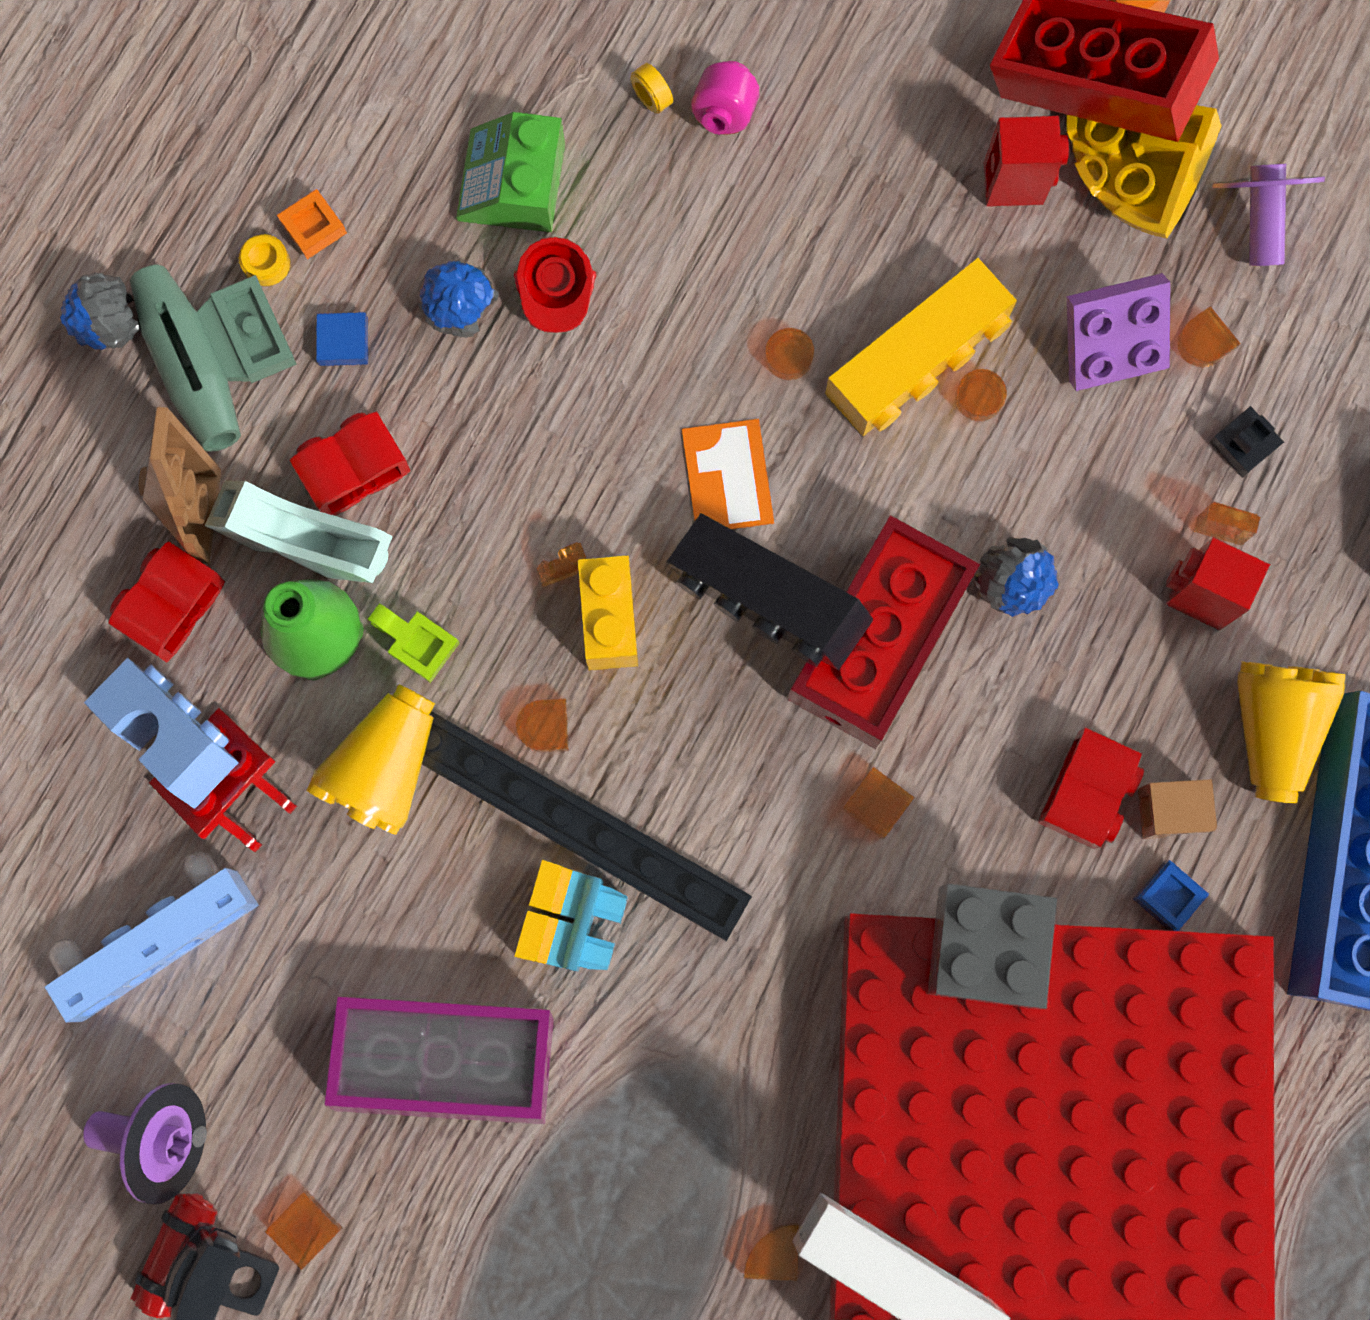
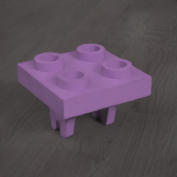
[1067,273,1170,391]

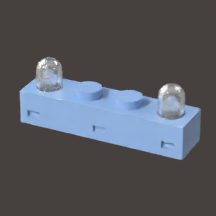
[45,851,259,1022]

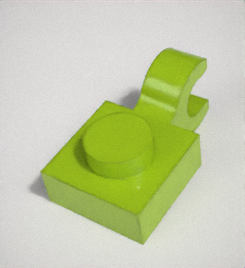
[368,603,460,683]

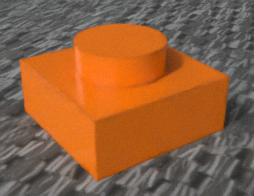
[277,189,347,260]

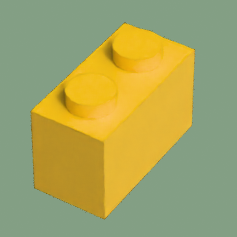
[578,555,638,671]

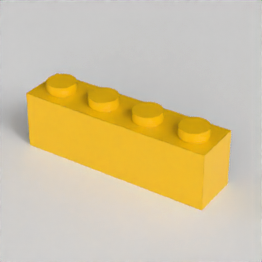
[825,258,1017,437]

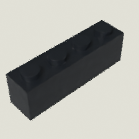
[666,513,874,671]

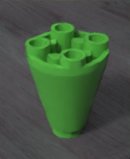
[260,579,364,681]

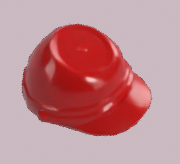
[514,237,596,333]

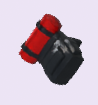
[130,1193,279,1320]

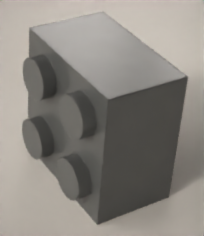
[927,884,1057,1009]

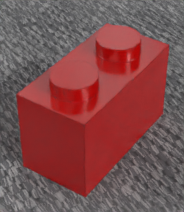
[983,116,1069,207]
[1165,537,1271,631]

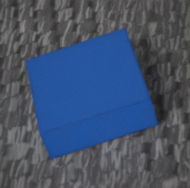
[316,312,368,366]
[1133,860,1209,931]

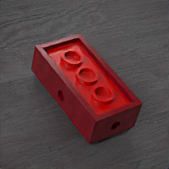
[787,515,980,749]

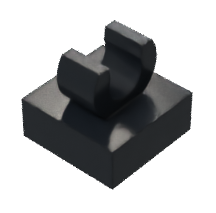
[1210,406,1284,478]

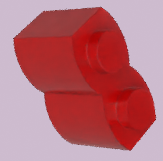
[289,411,410,516]
[108,541,226,663]
[1038,727,1144,849]

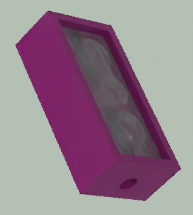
[324,997,554,1125]

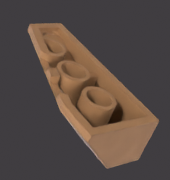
[139,407,221,564]

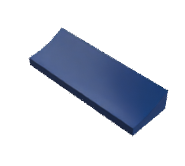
[1287,691,1370,1011]

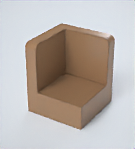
[1138,779,1217,839]

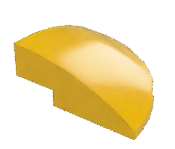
[1067,105,1221,239]

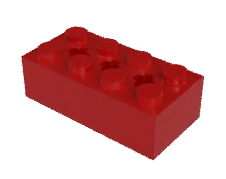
[990,0,1219,142]

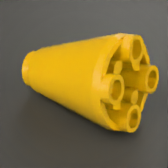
[1237,661,1345,803]
[306,684,435,835]

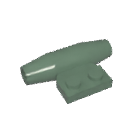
[130,265,297,452]

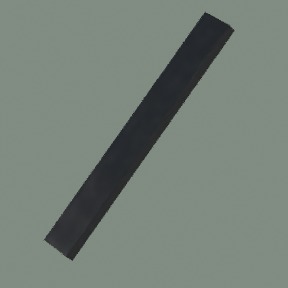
[422,711,752,942]

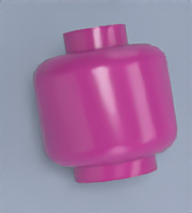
[691,61,759,135]

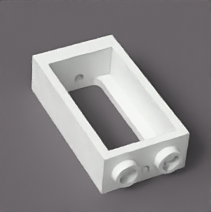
[792,1192,1010,1320]

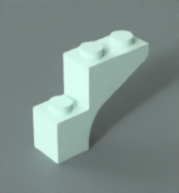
[205,480,393,583]

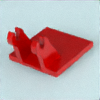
[149,708,298,853]

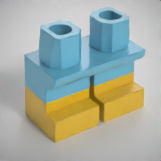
[514,860,628,972]

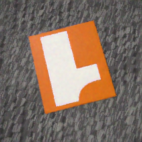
[682,419,775,529]

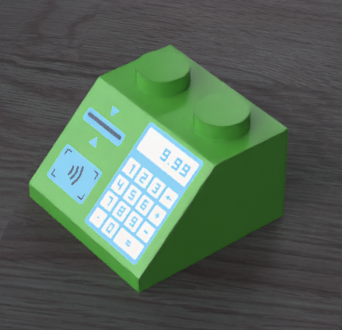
[456,112,565,233]

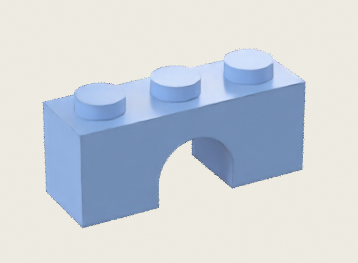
[84,657,239,809]

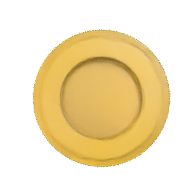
[630,62,673,114]
[239,234,291,286]

